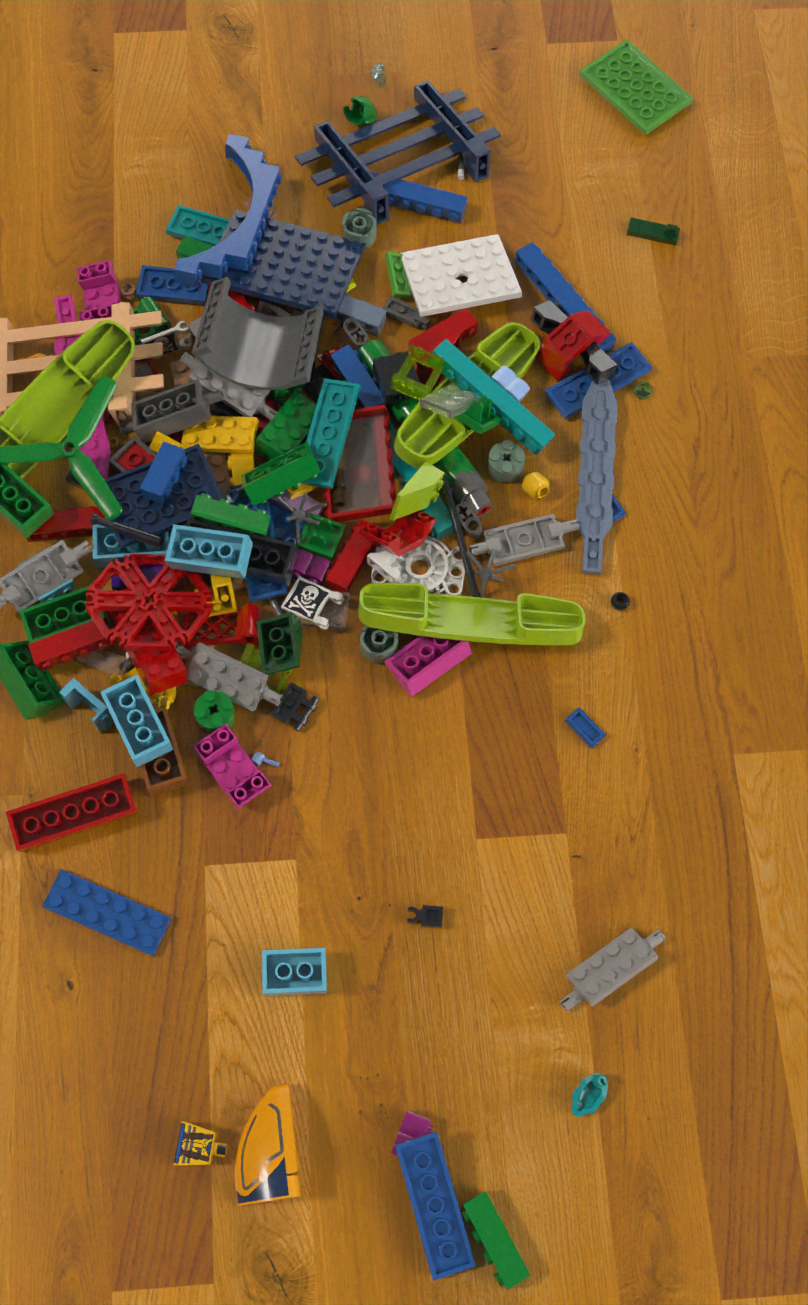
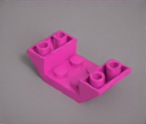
[77,260,120,321]
[193,724,271,809]

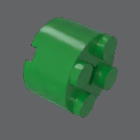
[194,690,235,735]

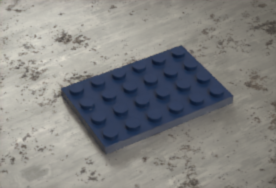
[104,444,224,549]

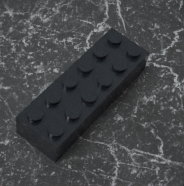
[186,519,300,587]

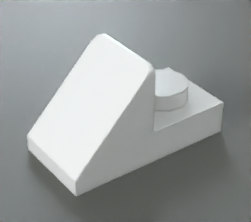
[367,552,400,583]

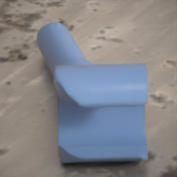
[251,752,280,767]

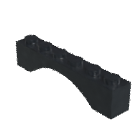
[531,300,617,385]

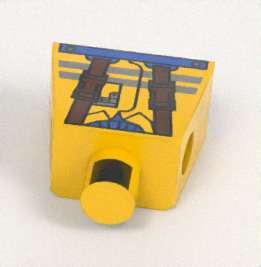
[174,1121,228,1166]

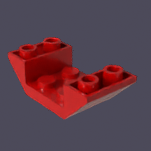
[535,310,611,382]
[359,511,436,557]

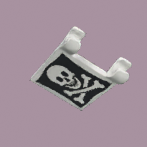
[141,321,193,362]
[281,576,344,630]

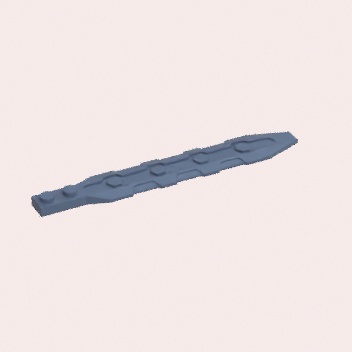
[576,380,618,575]

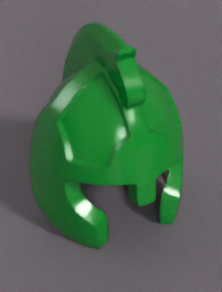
[343,96,377,125]

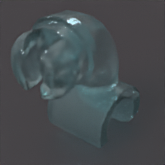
[372,63,386,87]

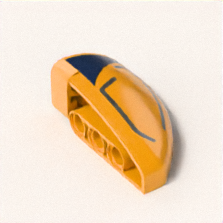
[235,1083,301,1206]

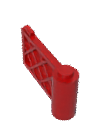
[183,604,260,648]

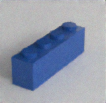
[330,344,387,408]

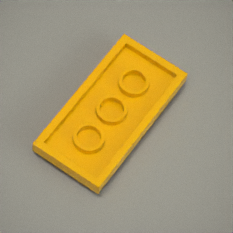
[181,416,259,453]

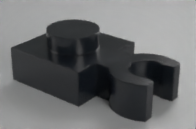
[407,905,443,928]

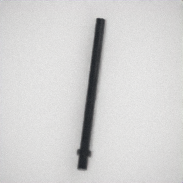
[442,478,480,597]

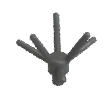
[277,493,327,543]
[466,550,516,598]

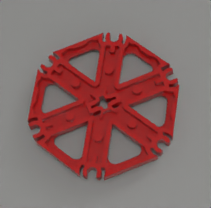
[85,554,212,651]

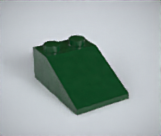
[256,612,303,675]

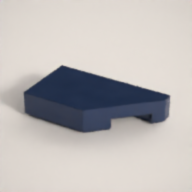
[225,484,247,503]

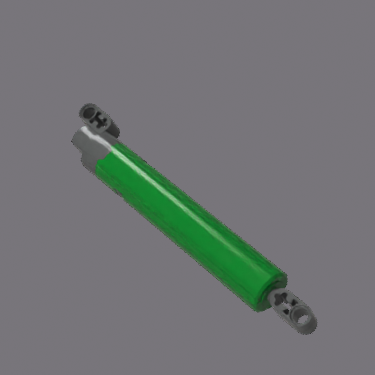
[343,318,493,539]

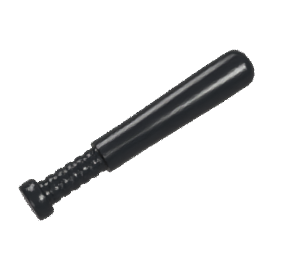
[90,513,163,547]

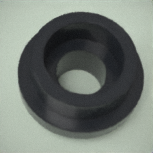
[611,592,630,611]

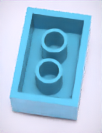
[262,948,327,997]

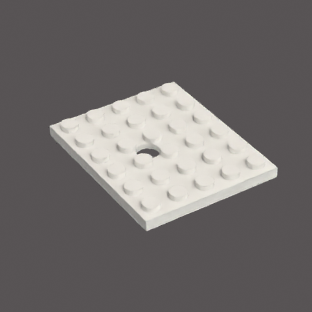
[400,234,522,317]

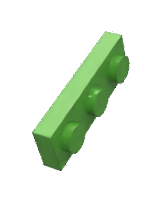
[385,251,411,300]

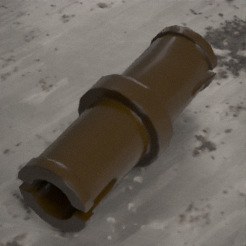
[331,468,346,507]

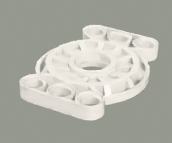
[371,536,465,596]

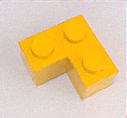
[227,452,255,487]
[195,574,237,617]

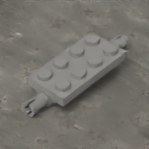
[180,352,278,421]
[469,514,579,567]
[0,539,93,613]
[176,643,283,711]
[559,928,666,1012]

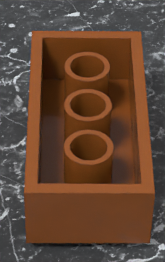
[141,706,189,797]

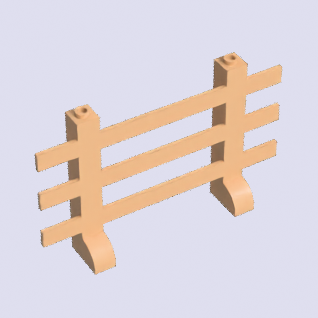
[0,302,164,427]

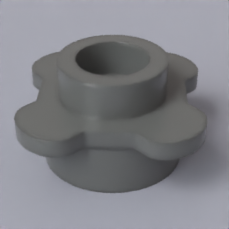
[118,657,135,675]

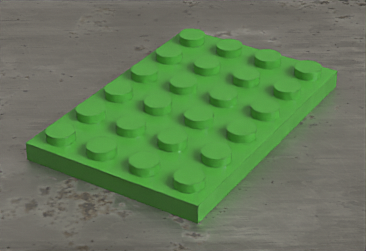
[579,40,693,135]

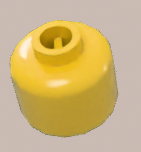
[522,472,549,499]

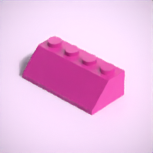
[384,636,472,697]

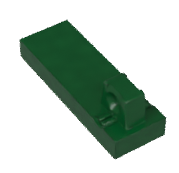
[627,217,680,246]

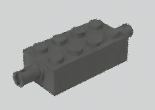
[119,379,224,443]

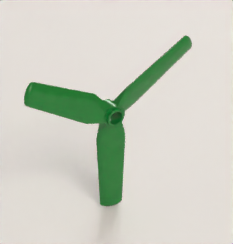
[0,376,123,521]

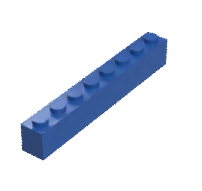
[515,242,616,353]

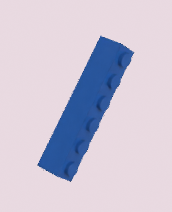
[371,172,467,223]

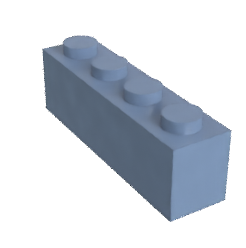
[323,294,387,337]

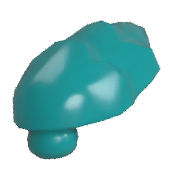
[571,1073,608,1117]

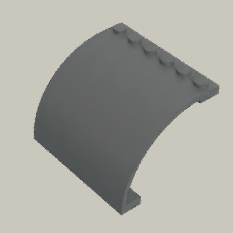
[192,277,323,390]

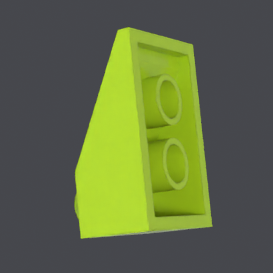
[390,461,444,521]

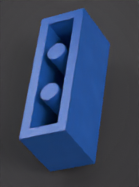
[140,441,187,504]

